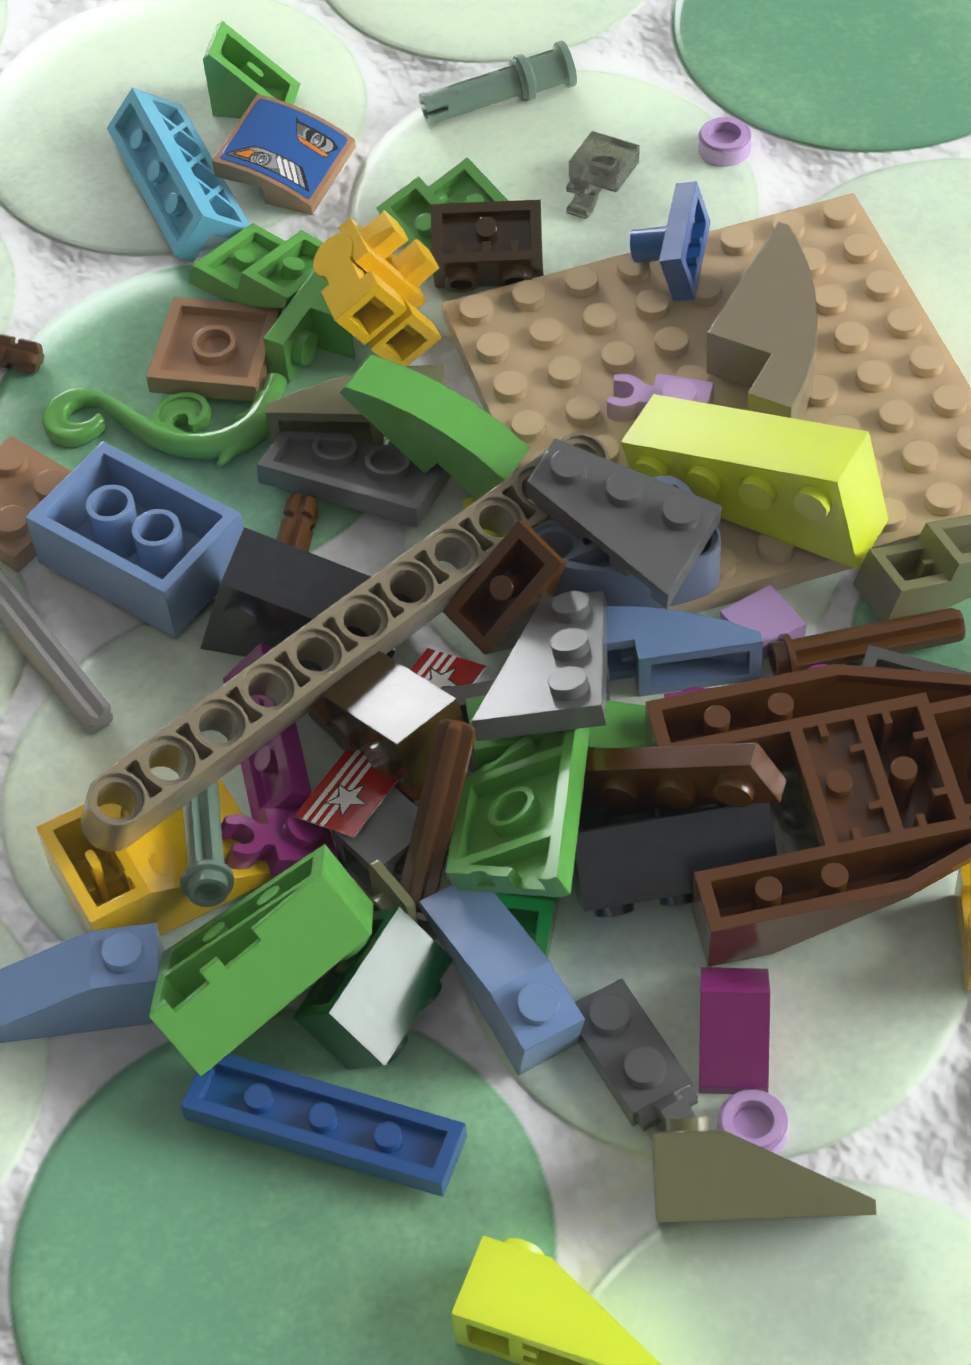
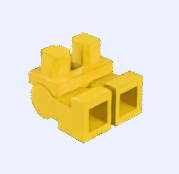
[313,210,441,366]

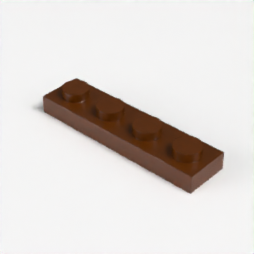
[581,742,787,810]

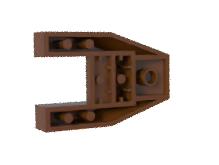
[644,664,971,967]

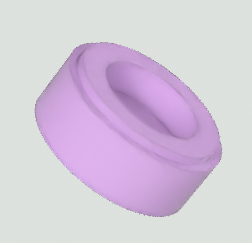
[698,117,751,167]
[717,1090,788,1154]

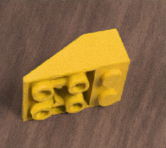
[36,780,276,936]

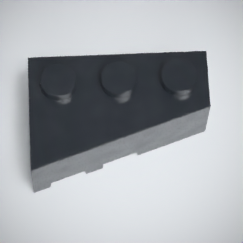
[200,527,413,671]

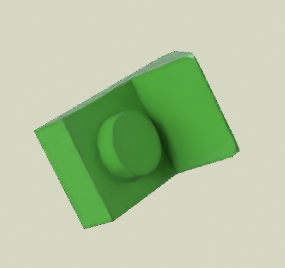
[263,270,355,384]

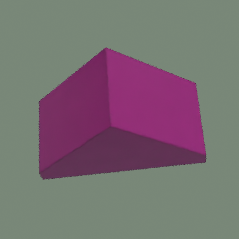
[699,967,771,1094]

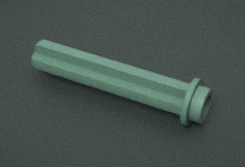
[180,781,234,907]

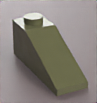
[651,1116,877,1223]

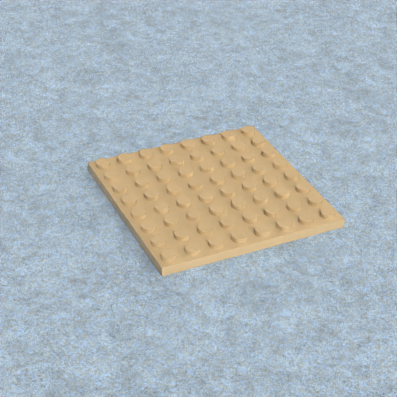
[442,193,971,614]

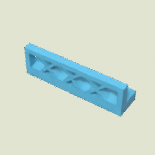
[107,88,250,262]

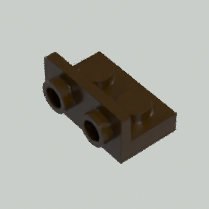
[431,200,544,293]

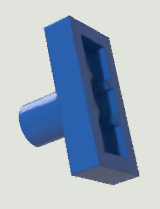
[630,181,711,302]

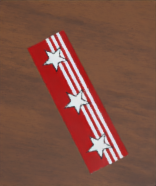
[294,648,486,838]

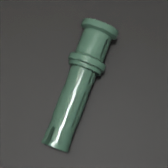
[419,40,577,126]

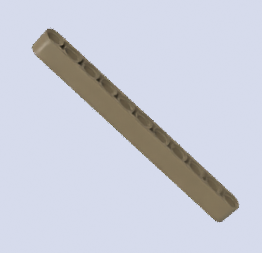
[81,432,609,852]

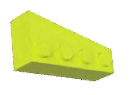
[621,394,889,570]

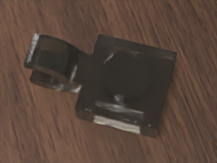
[566,131,640,219]

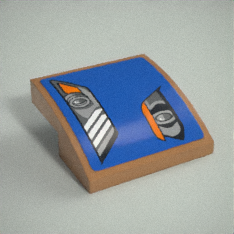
[212,94,356,215]

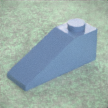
[419,884,585,1076]
[0,923,164,1043]

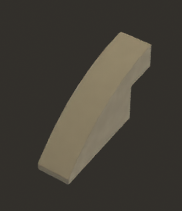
[707,222,818,420]

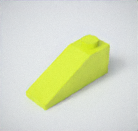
[451,1235,662,1365]

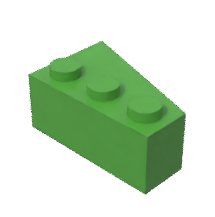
[149,844,373,1076]

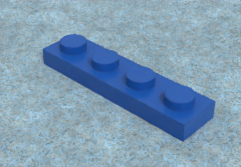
[181,1054,467,1197]

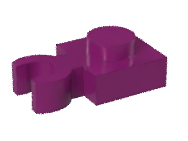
[221,808,339,876]

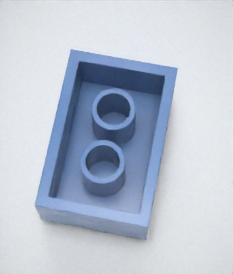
[25,441,244,638]

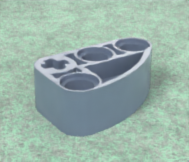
[533,475,721,608]

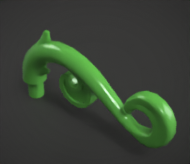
[42,373,287,467]

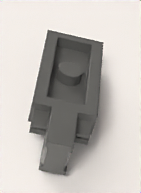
[575,978,698,1131]

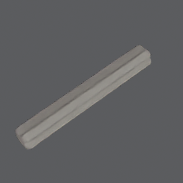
[0,568,113,734]

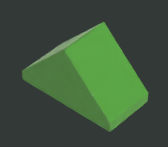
[203,21,301,119]

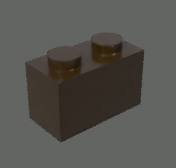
[321,651,474,791]

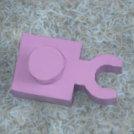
[607,374,714,422]

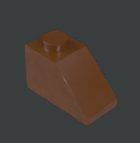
[442,520,566,655]

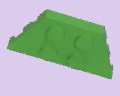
[445,727,590,898]

